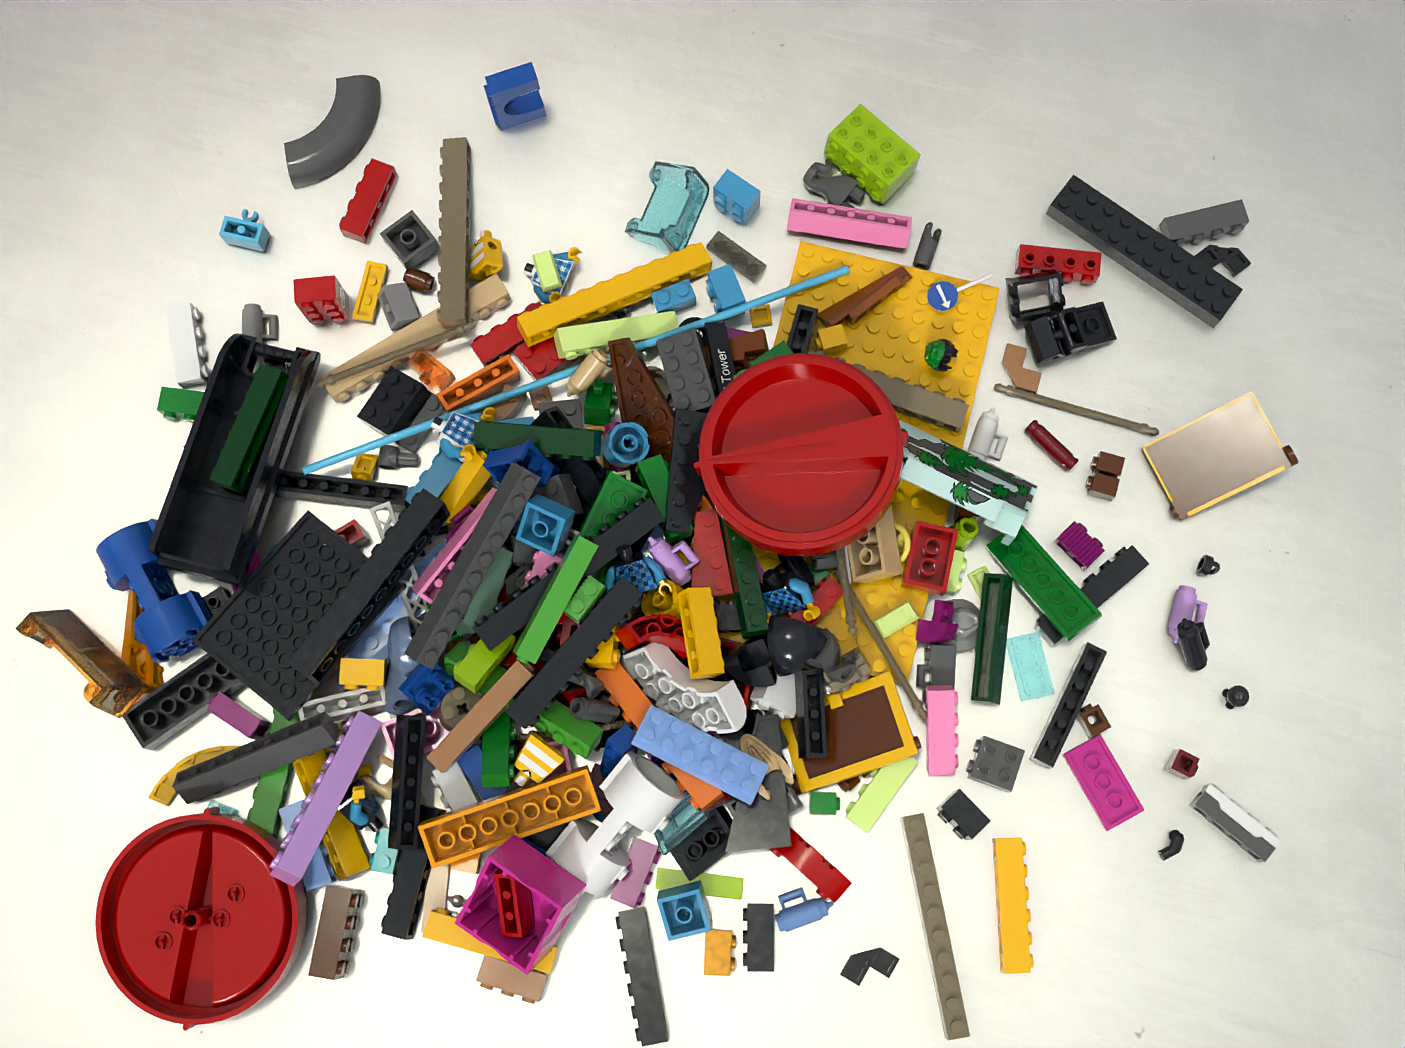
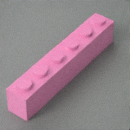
[787,198,912,249]
[412,487,496,605]

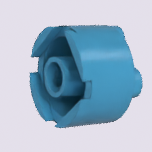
[601,422,649,468]

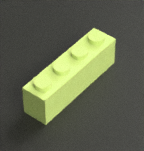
[845,757,918,833]

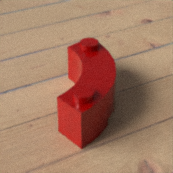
[614,614,687,659]
[769,826,852,903]

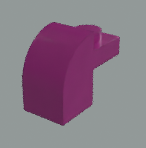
[916,600,959,643]

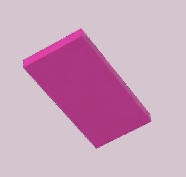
[1062,734,1145,831]

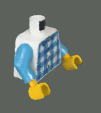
[524,247,582,304]
[430,407,497,462]

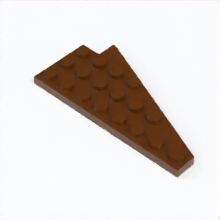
[608,337,674,497]

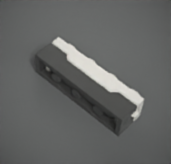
[1189,784,1281,862]

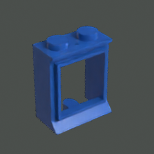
[483,439,554,487]

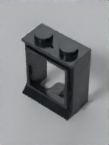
[1005,269,1066,322]

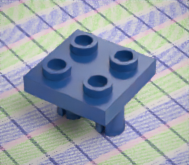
[398,663,456,716]

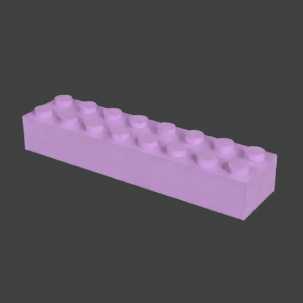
[269,711,382,887]

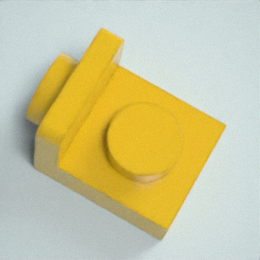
[351,453,379,482]

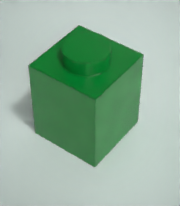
[809,792,840,815]

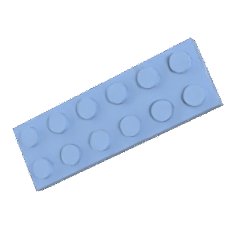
[631,705,769,805]

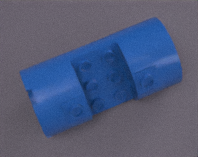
[96,518,212,663]

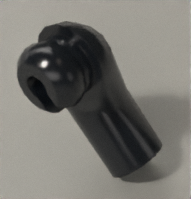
[1158,830,1185,861]

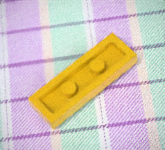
[352,261,388,323]

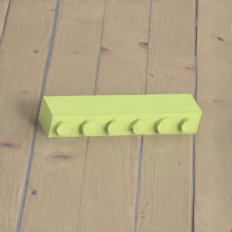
[553,311,679,360]

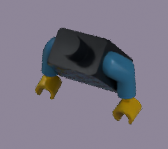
[604,545,673,597]
[761,569,820,623]
[338,764,384,832]

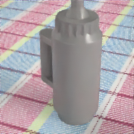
[242,303,277,343]

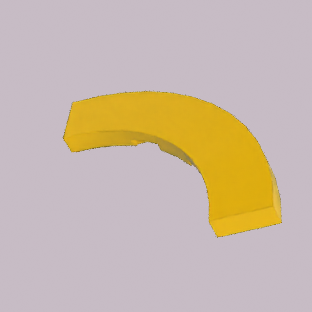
[148,745,240,807]

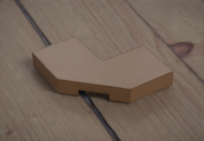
[1001,343,1042,394]

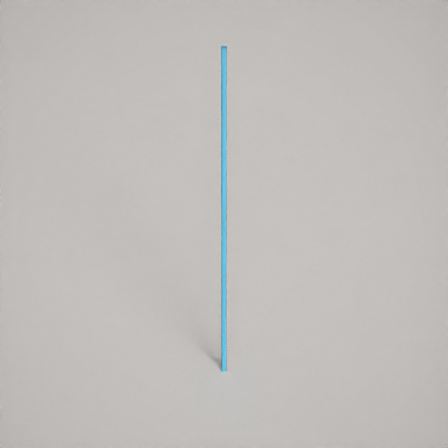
[302,265,850,475]

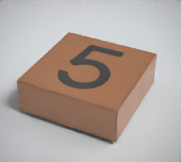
[529,385,553,411]

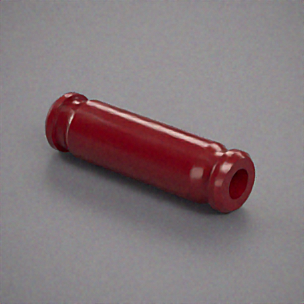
[1025,420,1079,471]

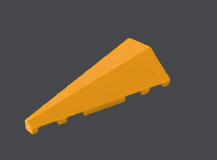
[117,590,164,694]

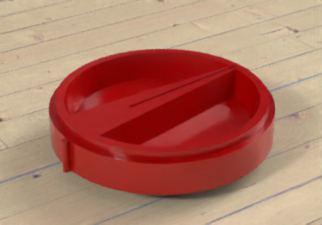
[694,353,909,556]
[95,807,307,1031]

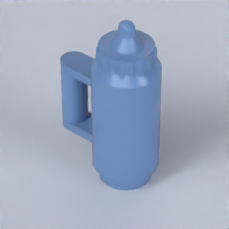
[774,887,834,932]

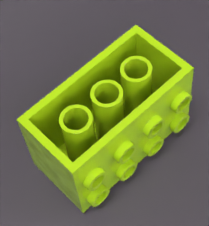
[823,104,921,205]

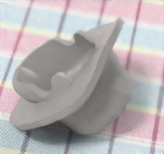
[932,599,980,652]

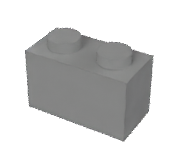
[377,282,420,331]

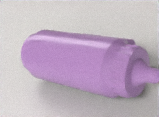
[647,536,700,586]
[1168,585,1208,643]

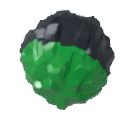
[924,339,958,372]

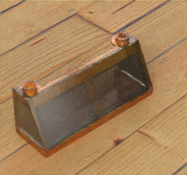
[15,609,150,719]

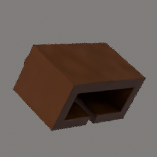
[1085,451,1125,501]

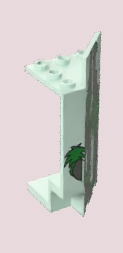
[897,420,1038,546]

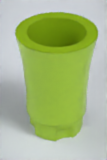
[949,517,979,552]

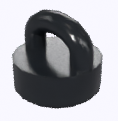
[1197,555,1220,577]

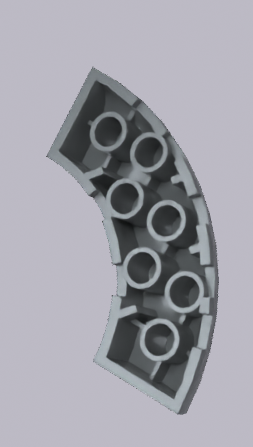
[284,75,381,189]

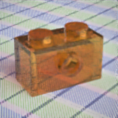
[408,348,456,392]

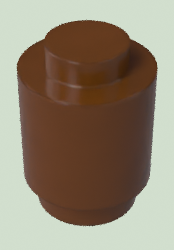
[403,267,435,293]

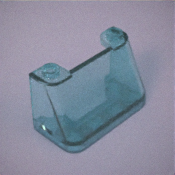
[625,161,709,252]

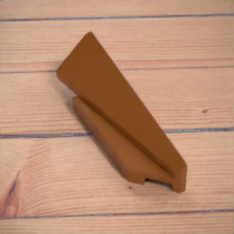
[818,267,913,328]
[705,329,769,376]

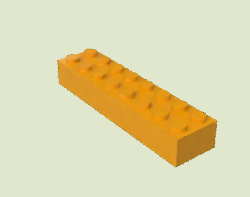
[418,765,602,869]

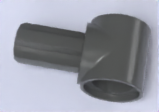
[377,445,419,470]

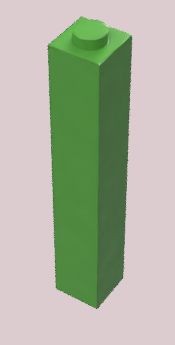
[512,534,598,665]

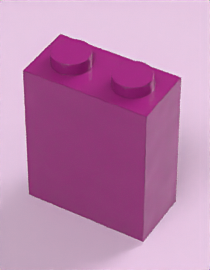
[207,692,272,740]

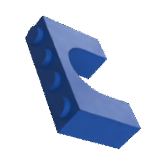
[483,62,547,130]

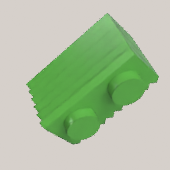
[564,575,607,625]

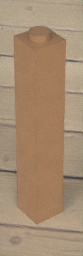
[426,660,536,773]

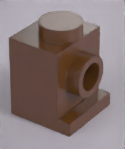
[1077,703,1111,739]

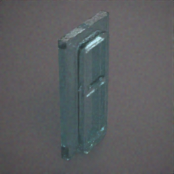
[1006,632,1055,702]
[654,793,709,855]

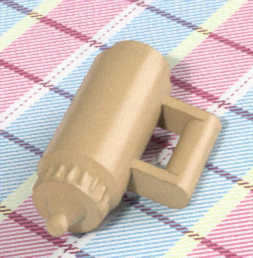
[566,348,612,397]

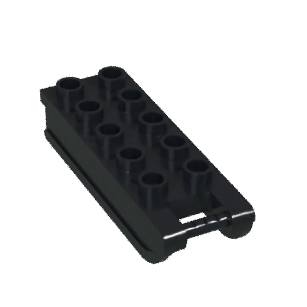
[148,333,321,587]

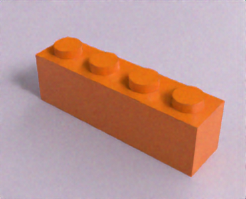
[437,354,520,414]

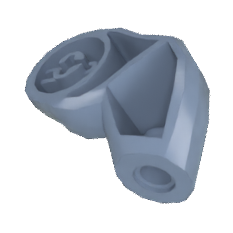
[385,616,420,715]

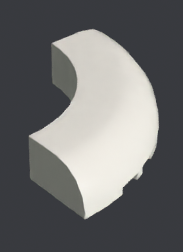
[620,642,747,734]

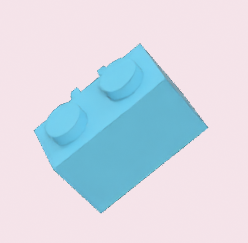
[219,209,270,252]

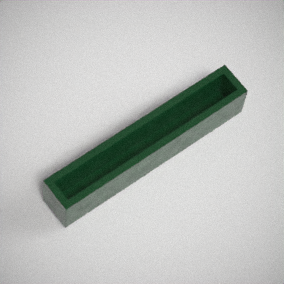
[209,364,289,493]
[474,421,602,461]
[718,513,769,638]
[971,573,1013,705]

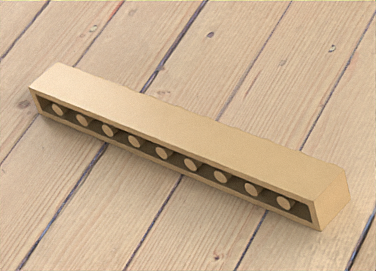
[320,274,511,403]

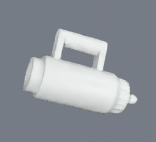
[967,408,1008,461]

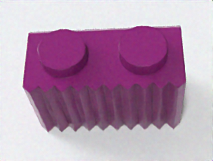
[1054,521,1105,571]

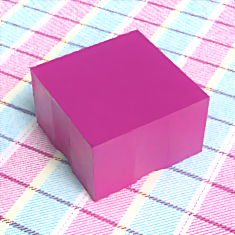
[455,835,587,975]

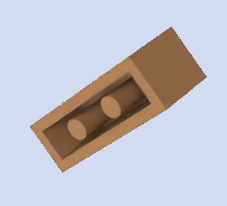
[476,955,549,1004]

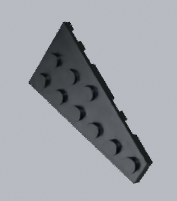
[664,408,708,535]

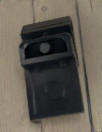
[1024,301,1117,364]

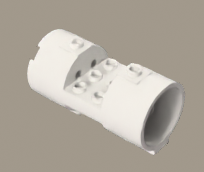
[546,750,684,899]

